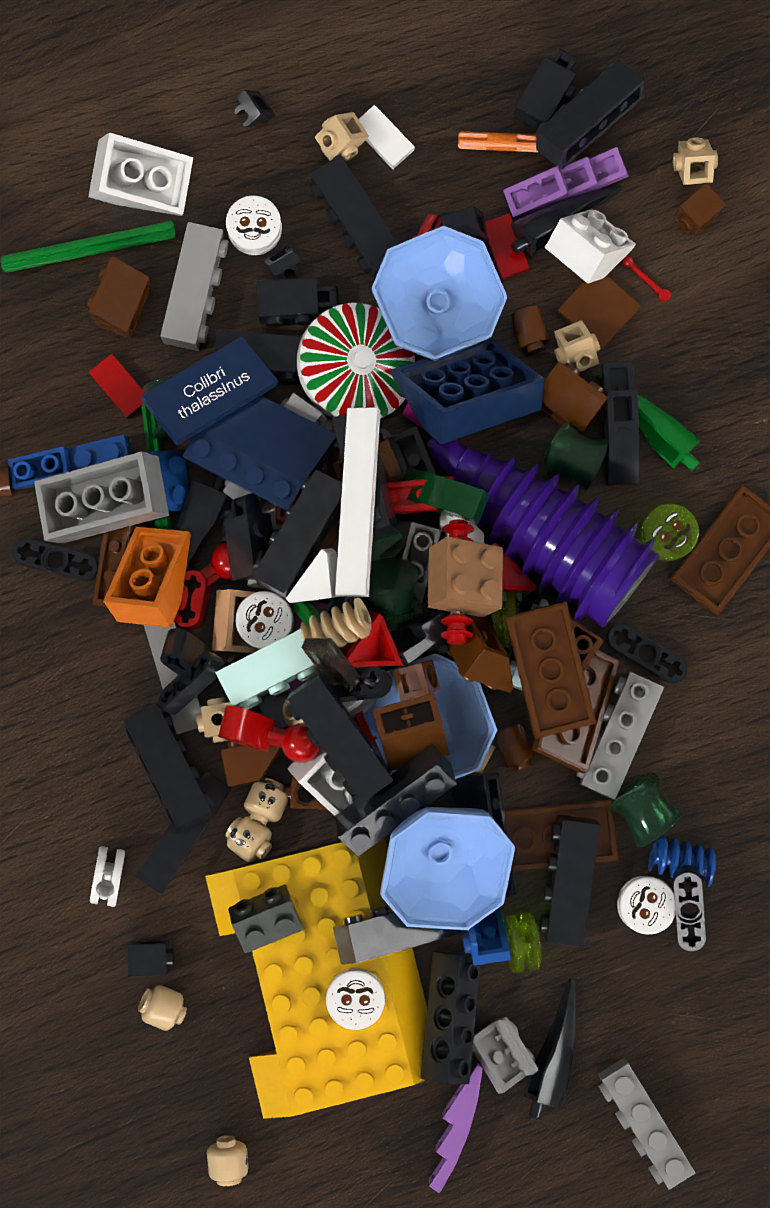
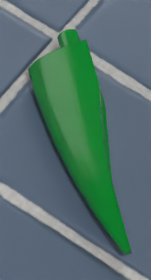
[596,374,701,471]

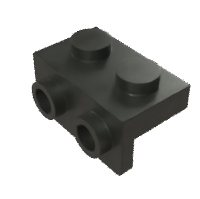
[228,885,304,954]

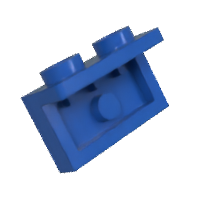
[149,451,189,513]
[461,907,511,966]

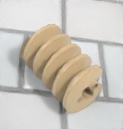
[300,597,371,656]

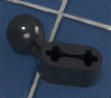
[160,628,248,675]

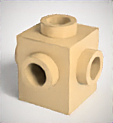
[315,112,369,161]
[673,137,718,185]
[554,320,600,372]
[196,697,232,743]

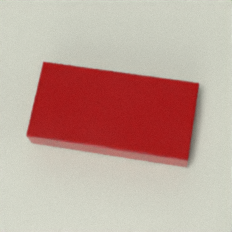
[485,213,530,281]
[89,354,145,419]

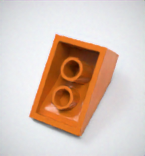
[103,527,191,628]

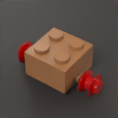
[428,519,503,645]

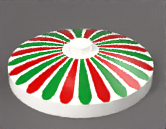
[297,303,415,419]

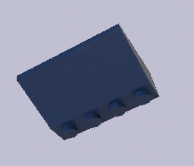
[391,338,544,444]
[183,396,337,511]

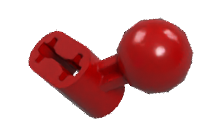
[174,542,232,630]
[218,705,321,763]

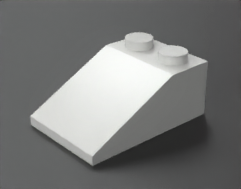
[88,132,193,216]
[288,746,358,816]

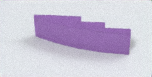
[503,147,629,218]
[428,1061,483,1193]

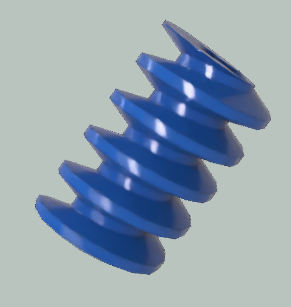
[648,835,716,888]

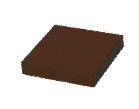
[557,275,641,351]

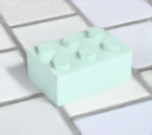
[215,629,321,710]

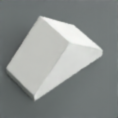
[286,548,340,603]

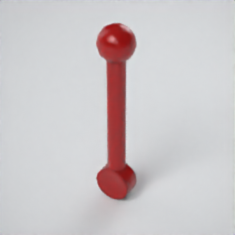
[622,256,671,302]

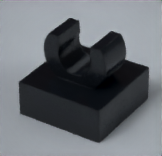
[234,90,275,127]
[263,246,300,280]

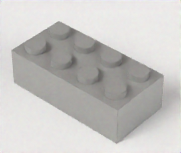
[34,452,169,544]

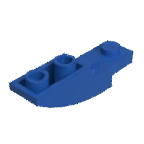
[8,435,131,490]

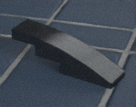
[396,596,451,664]
[136,772,232,894]

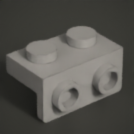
[472,1017,538,1094]

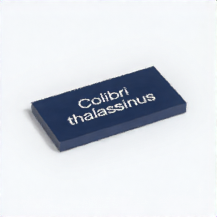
[141,336,278,446]

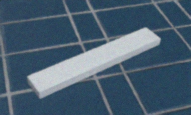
[335,408,381,597]

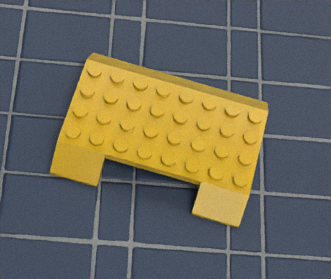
[205,837,427,1119]

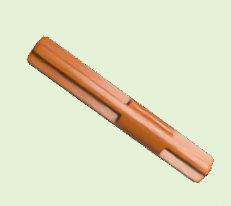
[458,131,538,152]

